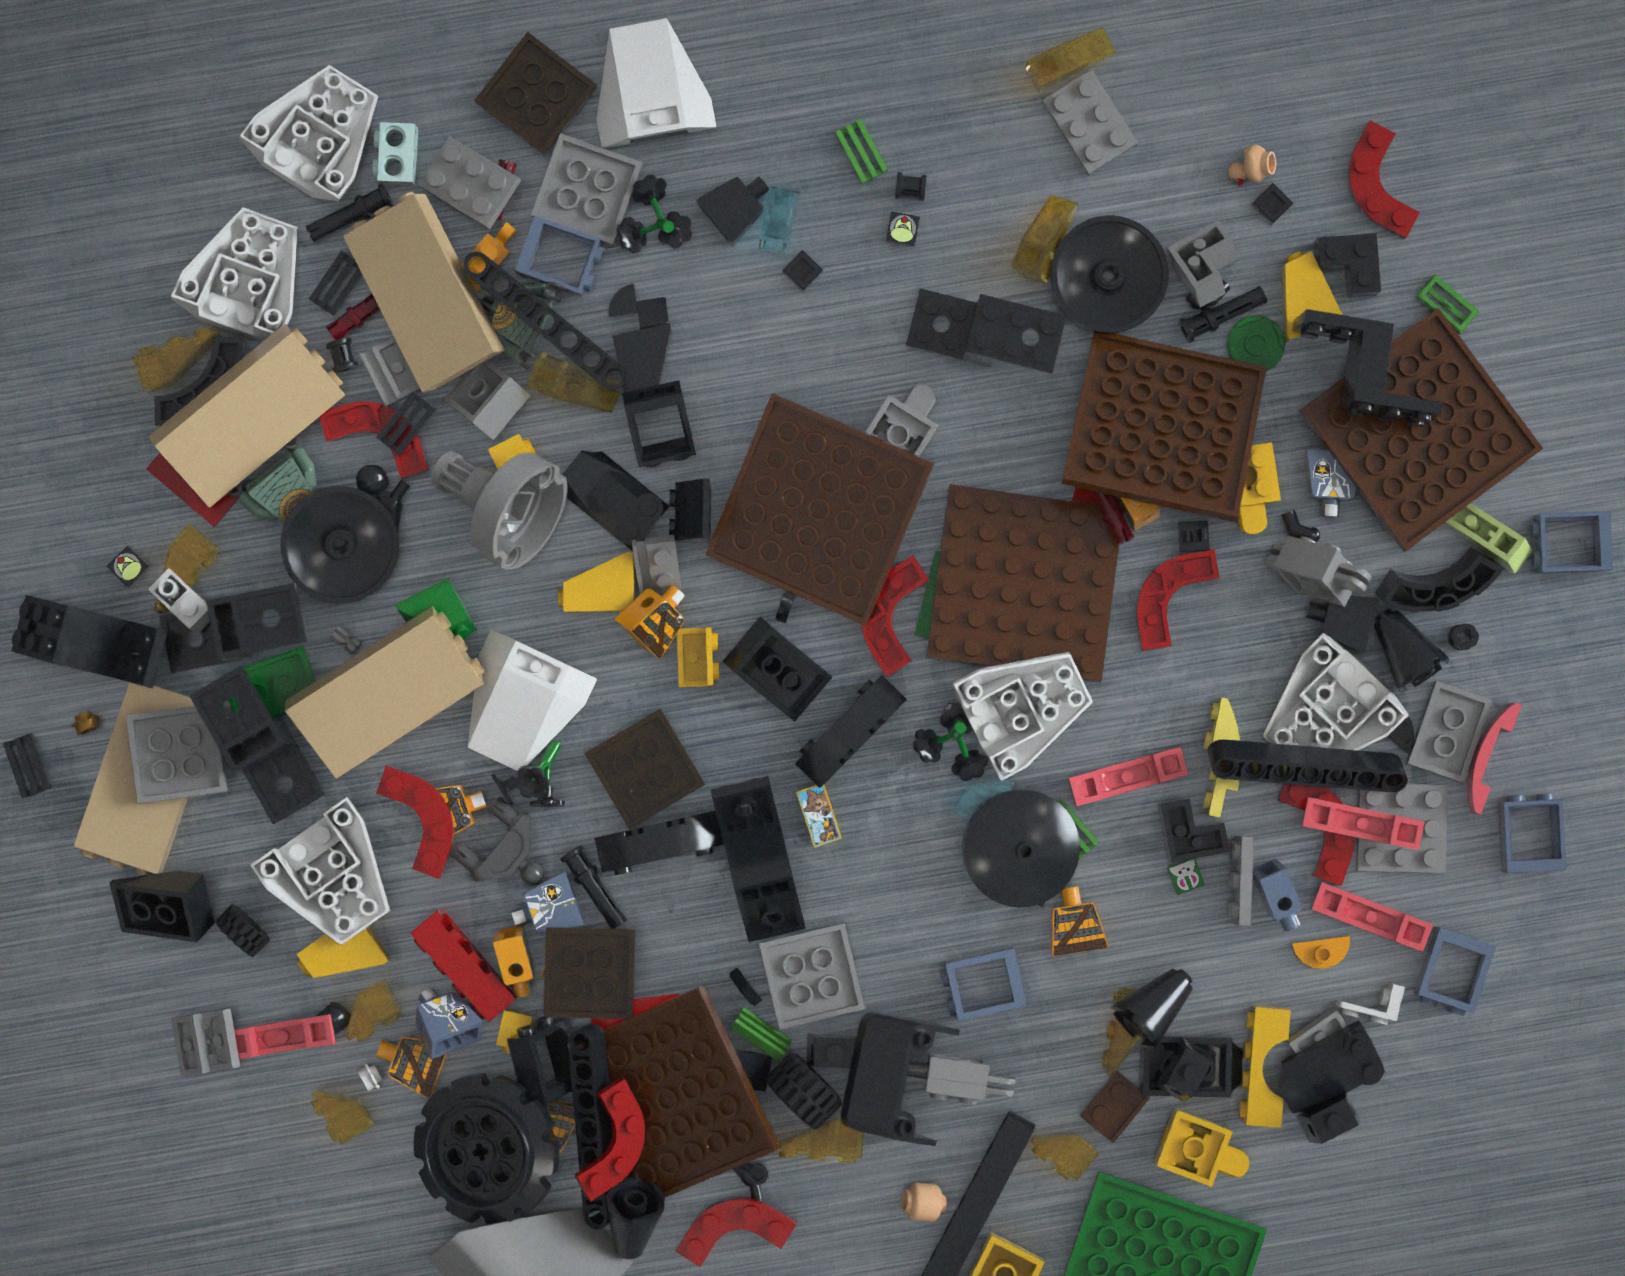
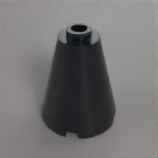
[1373,608,1450,693]
[1111,969,1193,1050]
[605,1177,665,1259]

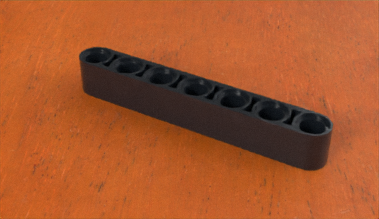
[463,251,629,392]
[1207,739,1408,792]
[568,1023,613,1230]
[921,1111,1036,1276]

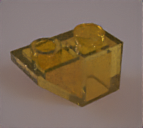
[346,979,403,1042]
[311,1089,375,1145]
[1030,1132,1099,1181]

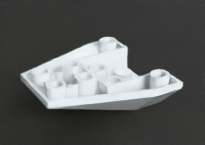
[596,18,716,149]
[239,65,378,201]
[171,207,298,341]
[467,629,597,771]
[1263,633,1409,750]
[952,652,1093,781]
[250,797,390,945]

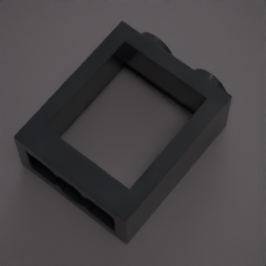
[622,380,696,467]
[507,1016,572,1106]

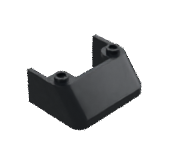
[840,1012,960,1146]

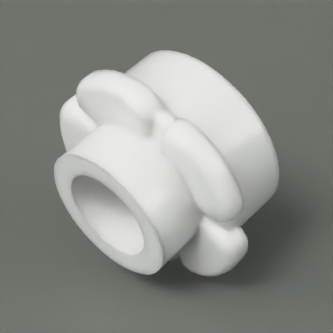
[358,1064,383,1091]

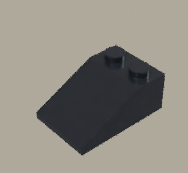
[669,478,711,543]
[723,616,832,722]
[109,871,215,943]

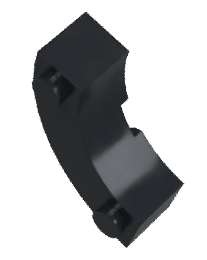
[154,337,246,427]
[1375,546,1503,612]
[795,675,907,788]
[594,810,724,875]

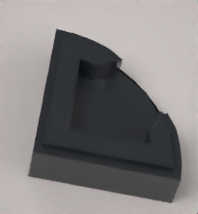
[608,284,638,318]
[775,592,795,624]
[1387,717,1414,754]
[729,968,762,1006]

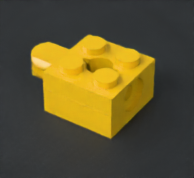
[1238,442,1281,535]
[1153,1107,1250,1187]

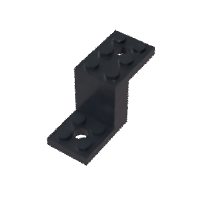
[906,288,1067,374]
[1292,309,1443,427]
[159,583,307,674]
[11,595,168,688]
[189,666,325,824]
[710,776,806,942]

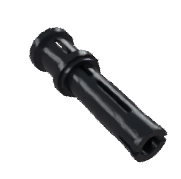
[305,183,394,242]
[1179,286,1267,343]
[560,844,627,929]

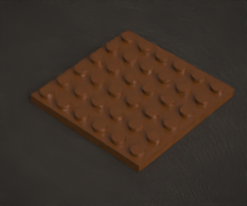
[1299,308,1543,552]
[1061,332,1267,523]
[705,393,935,626]
[926,484,1119,683]
[585,985,781,1197]

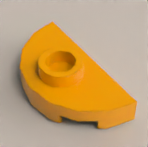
[1291,936,1350,969]

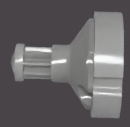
[431,451,567,570]

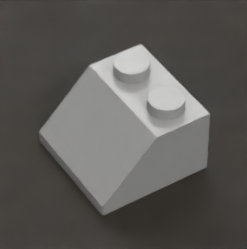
[444,360,531,440]

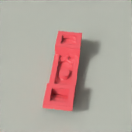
[1467,702,1522,815]
[1068,747,1189,807]
[1302,797,1425,850]
[1311,882,1433,952]
[234,1014,336,1059]

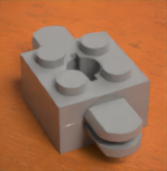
[865,384,939,456]
[1265,536,1372,607]
[906,1052,1016,1105]

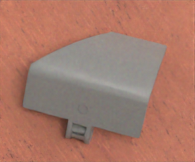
[428,1209,633,1276]

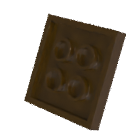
[474,32,598,155]
[584,709,705,829]
[544,927,635,1019]

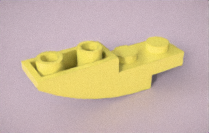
[1202,698,1240,818]

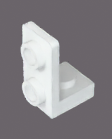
[1336,983,1405,1025]

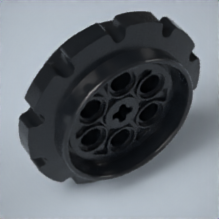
[414,1073,559,1225]

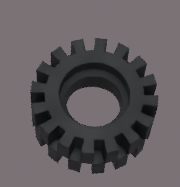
[215,904,270,957]

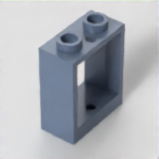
[514,215,605,297]
[1530,511,1613,574]
[1499,794,1566,873]
[1413,926,1496,1016]
[940,947,1027,1022]

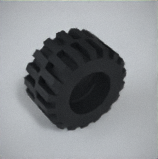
[765,1052,843,1130]

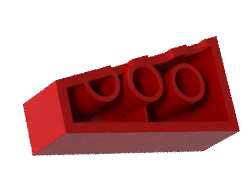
[410,908,517,1022]

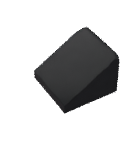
[636,297,669,329]

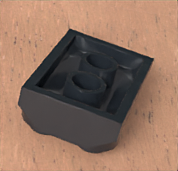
[562,450,670,552]
[1278,1020,1385,1114]
[1140,1036,1243,1098]

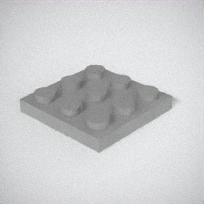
[531,133,643,246]
[126,706,228,804]
[1356,784,1448,873]
[759,922,865,1030]

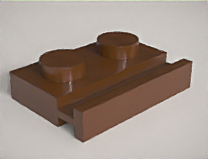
[1079,1070,1150,1143]

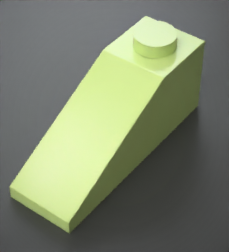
[1445,503,1533,574]

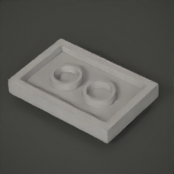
[1042,69,1138,175]
[418,136,522,229]
[1406,680,1492,783]
[1227,835,1254,926]

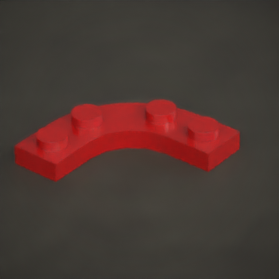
[1348,120,1420,239]
[319,401,429,479]
[1136,549,1220,651]
[862,555,930,677]
[376,766,454,879]
[1277,784,1355,886]
[574,1077,645,1201]
[675,1197,797,1267]

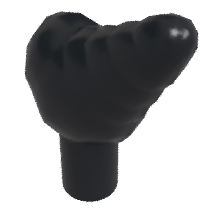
[376,480,410,531]
[733,1162,768,1201]

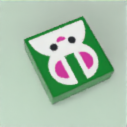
[1167,858,1205,895]

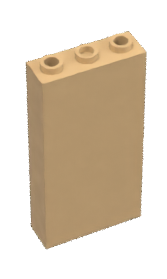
[343,192,505,393]
[148,324,345,508]
[285,606,484,779]
[73,682,195,875]

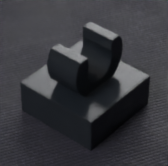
[1178,520,1210,552]

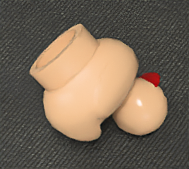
[1228,145,1276,186]

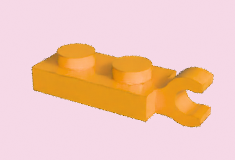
[461,222,517,294]

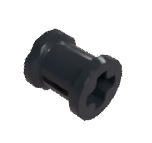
[895,172,927,201]
[326,338,359,373]
[1448,623,1479,651]

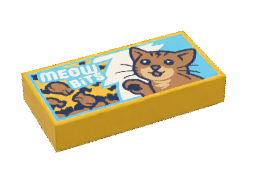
[796,785,842,848]

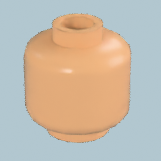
[901,1182,947,1222]

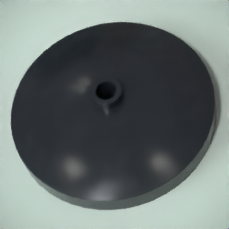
[1051,215,1169,334]
[280,485,399,604]
[962,789,1080,908]

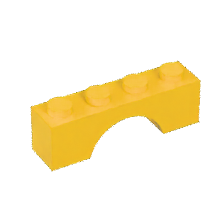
[1238,1005,1291,1128]

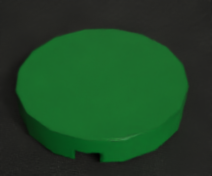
[1226,315,1286,372]

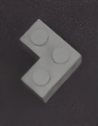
[1167,220,1237,307]

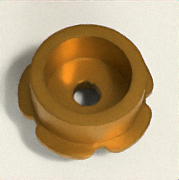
[71,711,100,735]

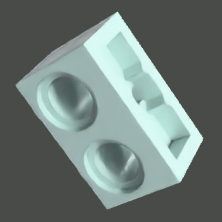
[373,122,418,186]

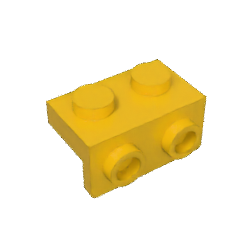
[677,627,719,688]

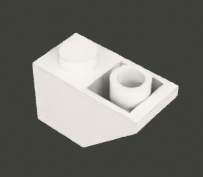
[148,568,210,635]

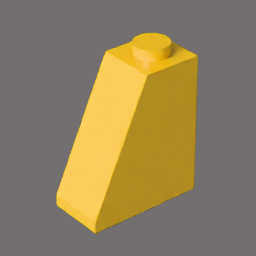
[1282,250,1342,343]
[558,552,635,613]
[296,927,391,978]

